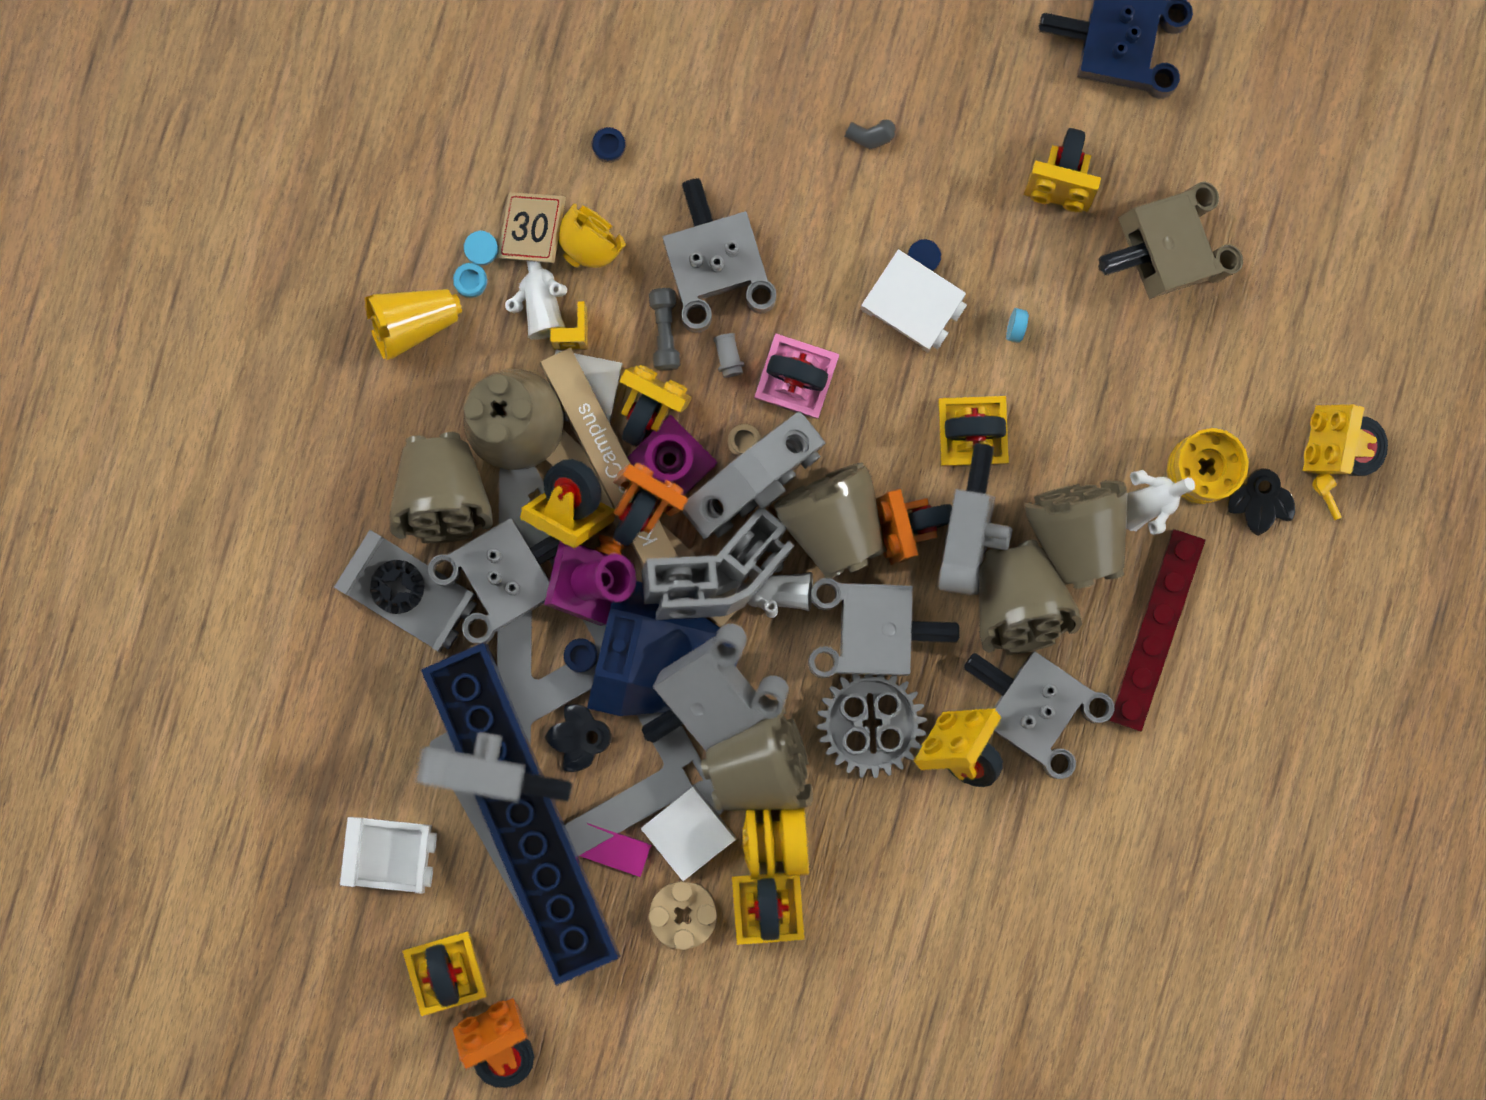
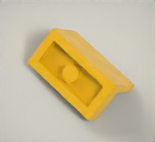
[550,301,588,350]

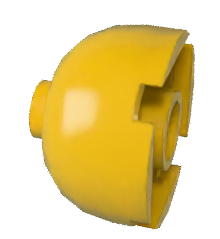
[558,203,626,268]

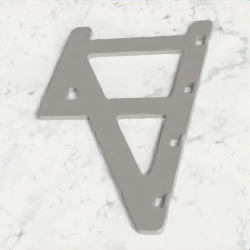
[429,466,724,917]

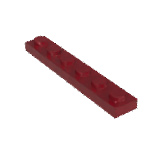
[1108,529,1206,732]

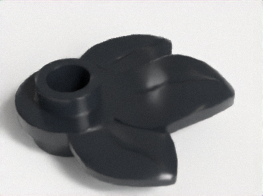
[1228,468,1295,536]
[545,704,611,772]

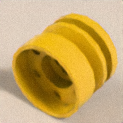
[1166,428,1249,505]
[742,807,809,879]

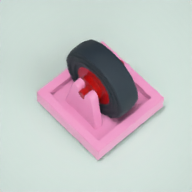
[754,333,839,419]

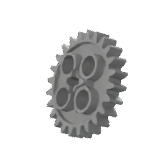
[817,674,927,778]

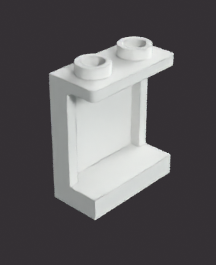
[860,249,967,353]
[340,817,437,894]

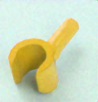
[1312,474,1342,520]

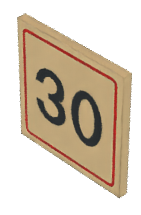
[497,192,566,263]

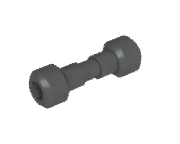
[649,288,681,371]

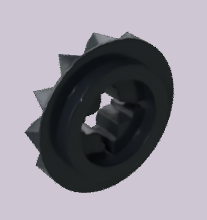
[370,560,424,614]

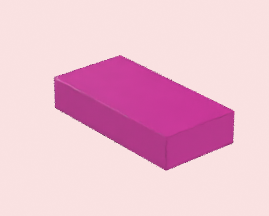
[579,823,652,877]

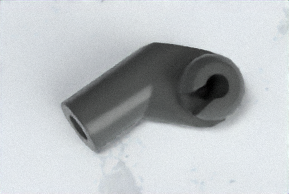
[844,119,896,149]

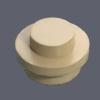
[728,424,761,457]

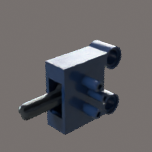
[1039,0,1193,99]

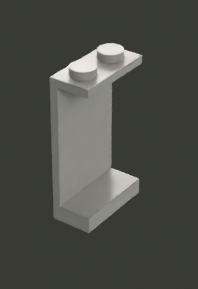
[334,530,477,652]

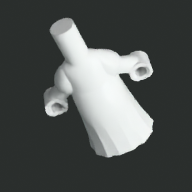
[505,261,567,340]
[1126,470,1195,535]
[736,563,813,618]

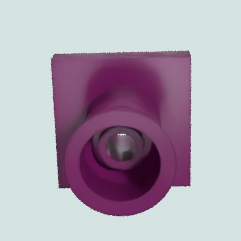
[627,415,718,496]
[544,540,636,626]

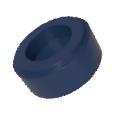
[592,127,626,162]
[907,239,941,271]
[564,638,598,673]

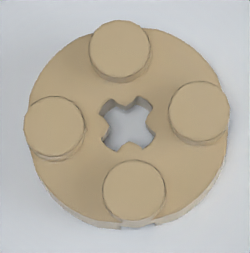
[649,881,717,950]

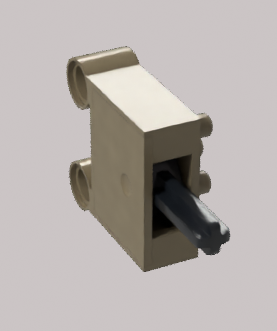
[1098,182,1243,299]

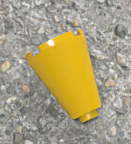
[364,289,462,360]

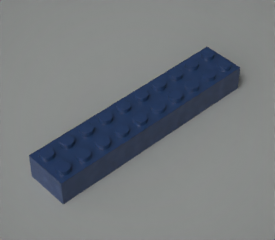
[421,642,621,986]

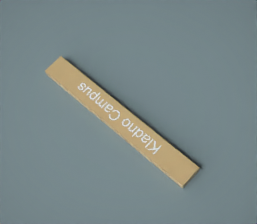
[540,347,678,600]

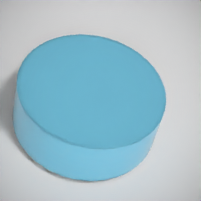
[464,231,498,266]
[453,263,488,298]
[1006,308,1029,343]

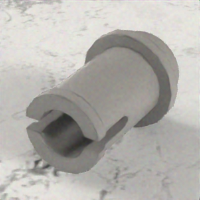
[713,333,745,378]

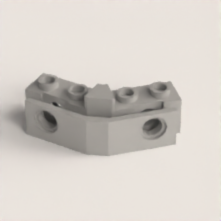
[681,411,826,540]
[641,507,794,620]

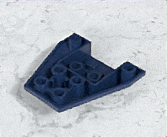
[587,581,737,716]

